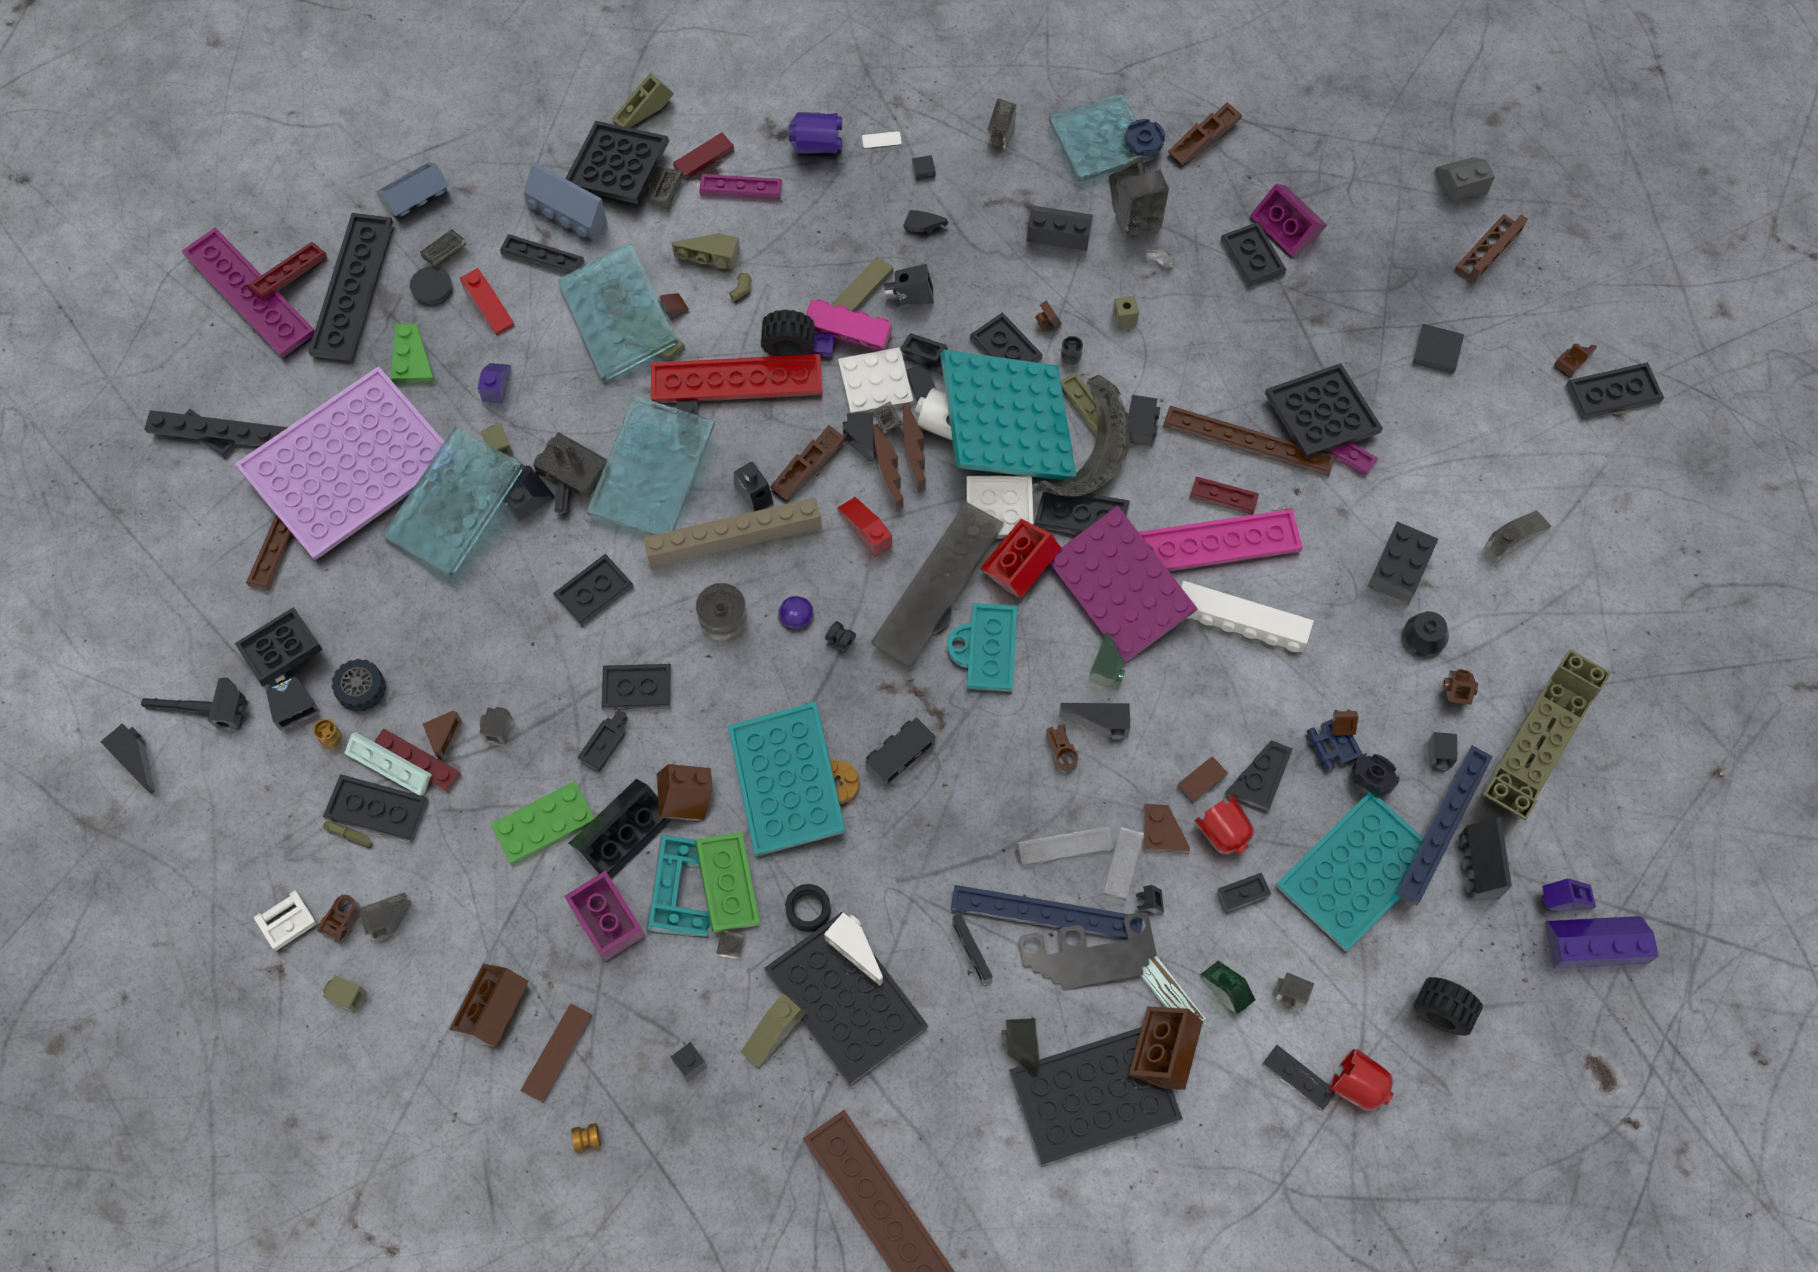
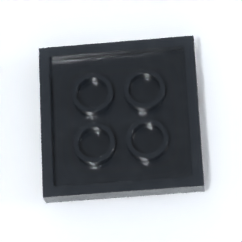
[234,607,323,687]

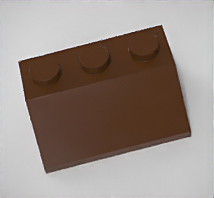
[449,964,529,1048]
[1129,1006,1203,1090]

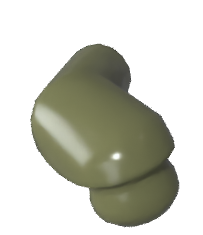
[729,273,752,301]

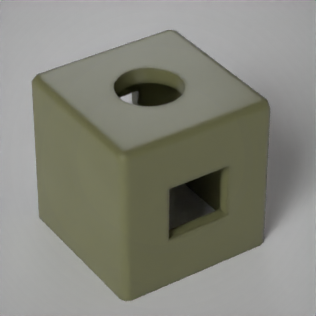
[1113,296,1139,327]

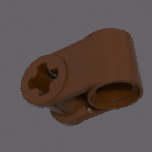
[317,894,361,944]

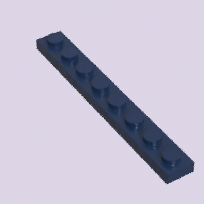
[1395,745,1493,906]
[951,885,1143,940]

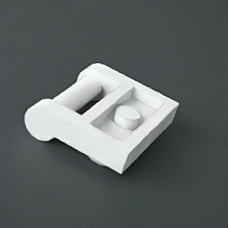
[254,890,317,951]

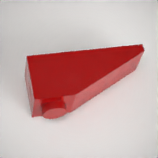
[460,268,514,335]
[837,497,892,558]

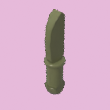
[323,820,371,847]

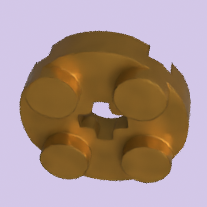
[830,759,860,804]

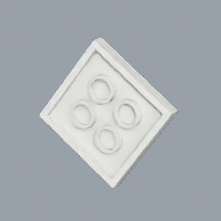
[838,347,914,413]
[966,476,1033,539]

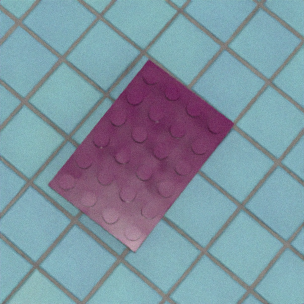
[1050,506,1198,663]

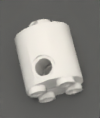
[915,388,953,441]

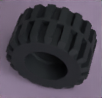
[761,310,815,356]
[1413,977,1483,1036]

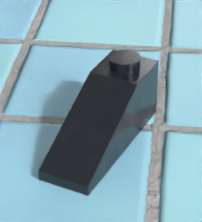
[1059,703,1130,740]
[101,723,155,795]

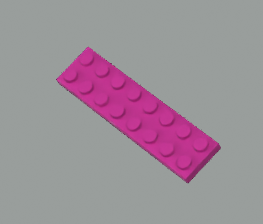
[1139,509,1303,571]

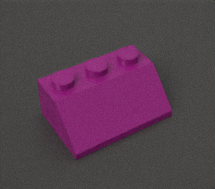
[1250,184,1327,256]

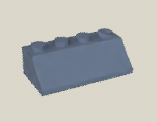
[524,163,607,240]

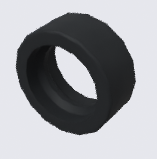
[785,884,831,932]

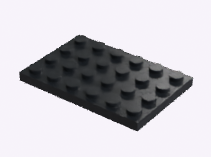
[764,912,928,1086]
[1009,1027,1183,1167]

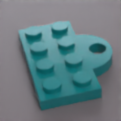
[947,603,1017,692]

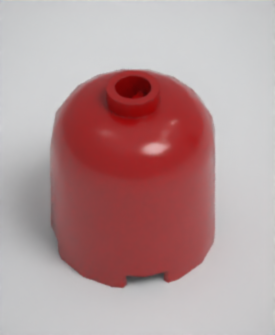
[1194,795,1254,855]
[1329,1048,1394,1111]

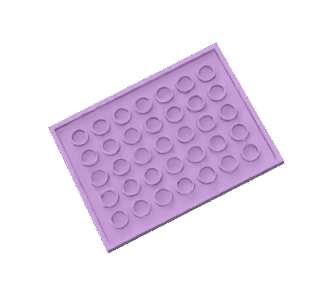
[235,366,458,561]

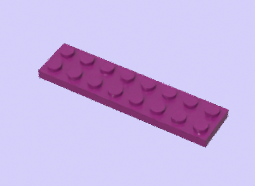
[182,227,315,358]

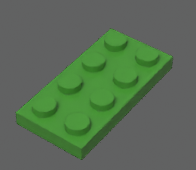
[491,781,594,865]
[695,832,760,933]

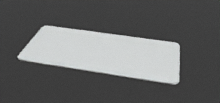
[862,131,902,148]

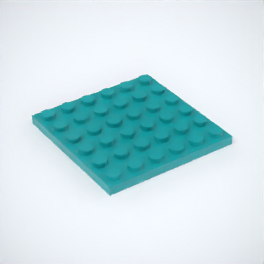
[940,349,1077,481]

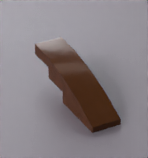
[1168,102,1242,165]
[903,403,926,492]
[873,424,904,512]
[770,425,847,501]

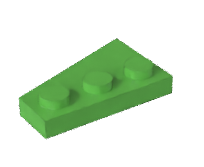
[391,324,435,383]

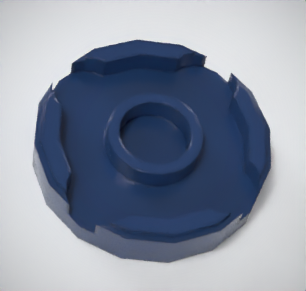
[1124,119,1166,156]

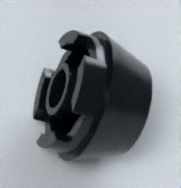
[1404,611,1449,655]

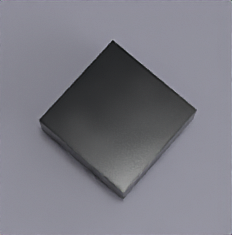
[912,155,936,179]

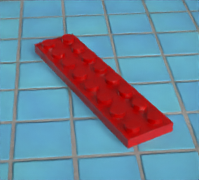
[651,354,822,404]

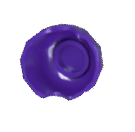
[778,596,813,630]

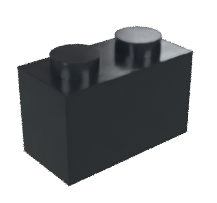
[1125,395,1160,446]

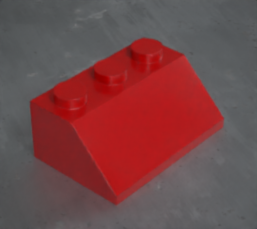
[980,519,1062,599]

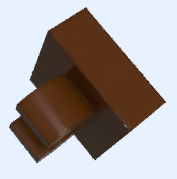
[1035,300,1062,328]
[1331,709,1359,735]

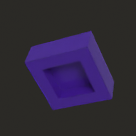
[811,333,834,357]

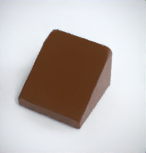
[659,293,689,319]

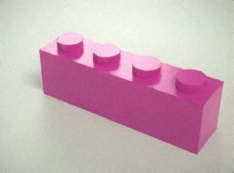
[806,299,892,351]

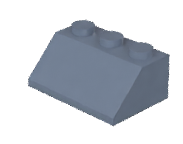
[375,162,449,217]

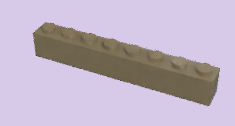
[643,497,822,568]

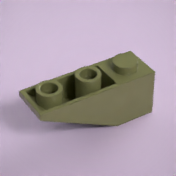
[672,233,740,270]

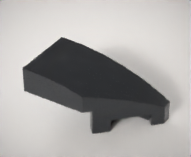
[903,210,949,236]

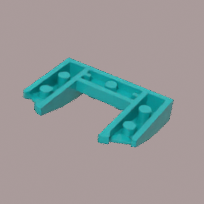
[646,834,710,937]

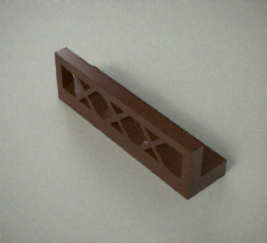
[1455,214,1528,283]

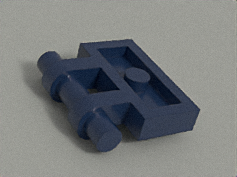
[1306,719,1363,772]

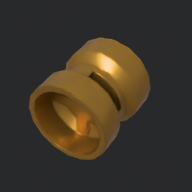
[313,718,342,748]
[571,1123,601,1153]

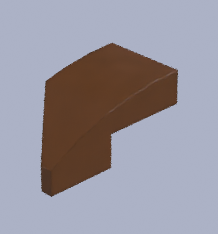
[1554,343,1597,377]

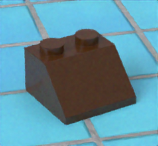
[657,764,712,821]

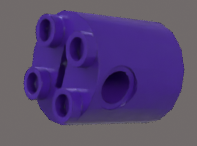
[789,112,842,154]

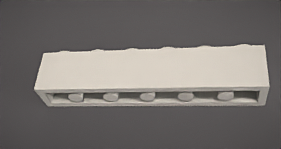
[1181,581,1314,653]

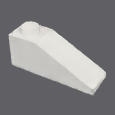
[824,913,883,986]

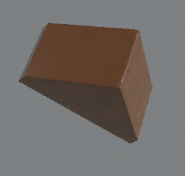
[423,711,462,761]

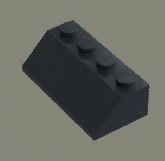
[568,779,672,878]

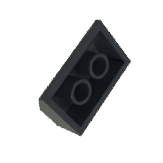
[1026,205,1093,251]
[1459,817,1512,901]

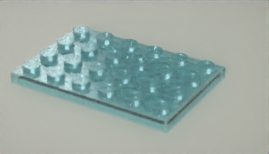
[558,241,678,381]
[587,395,715,535]
[382,427,525,577]

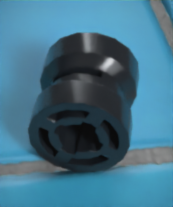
[1061,336,1083,365]
[825,621,856,652]

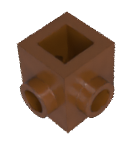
[1443,669,1478,705]

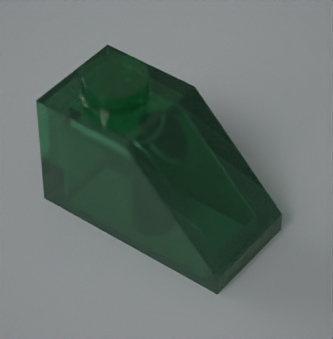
[1089,633,1126,689]
[1200,960,1256,1014]

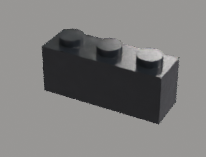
[865,717,936,788]

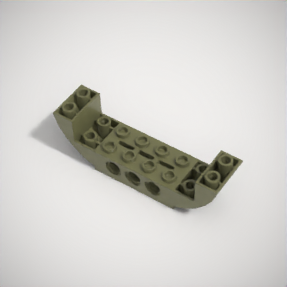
[1482,649,1611,820]

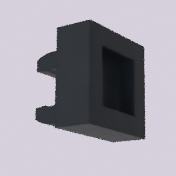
[1136,885,1164,915]

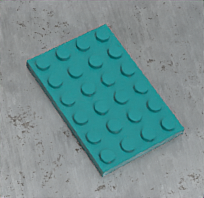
[728,701,847,857]
[1276,792,1423,953]

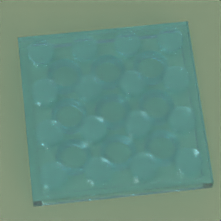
[1049,93,1154,182]

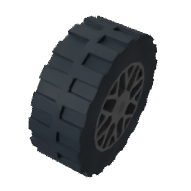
[331,659,386,712]

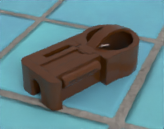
[1046,724,1078,772]

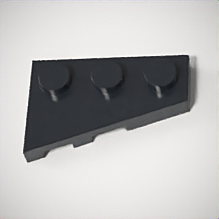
[1225,740,1293,812]

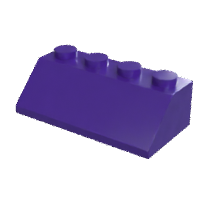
[1546,916,1659,969]

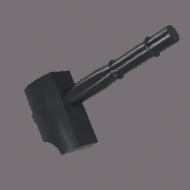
[141,678,246,729]

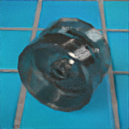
[696,583,747,640]

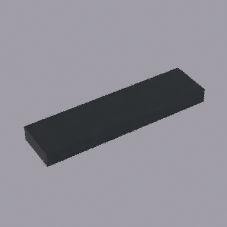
[500,234,584,277]

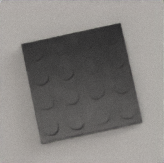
[565,121,669,204]
[1265,363,1383,460]

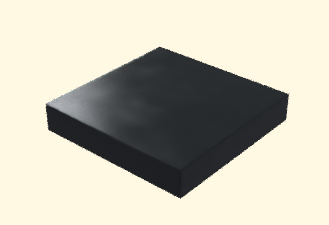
[1413,324,1464,373]

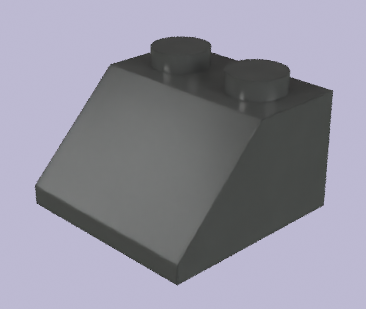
[1435,157,1495,201]

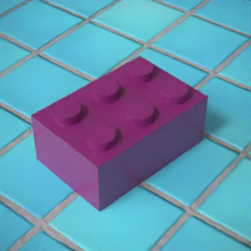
[564,871,645,962]

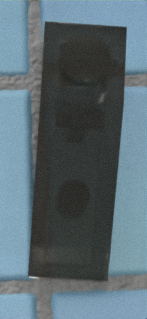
[1486,510,1551,561]

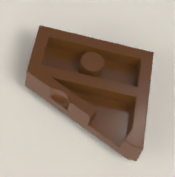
[1144,804,1190,854]

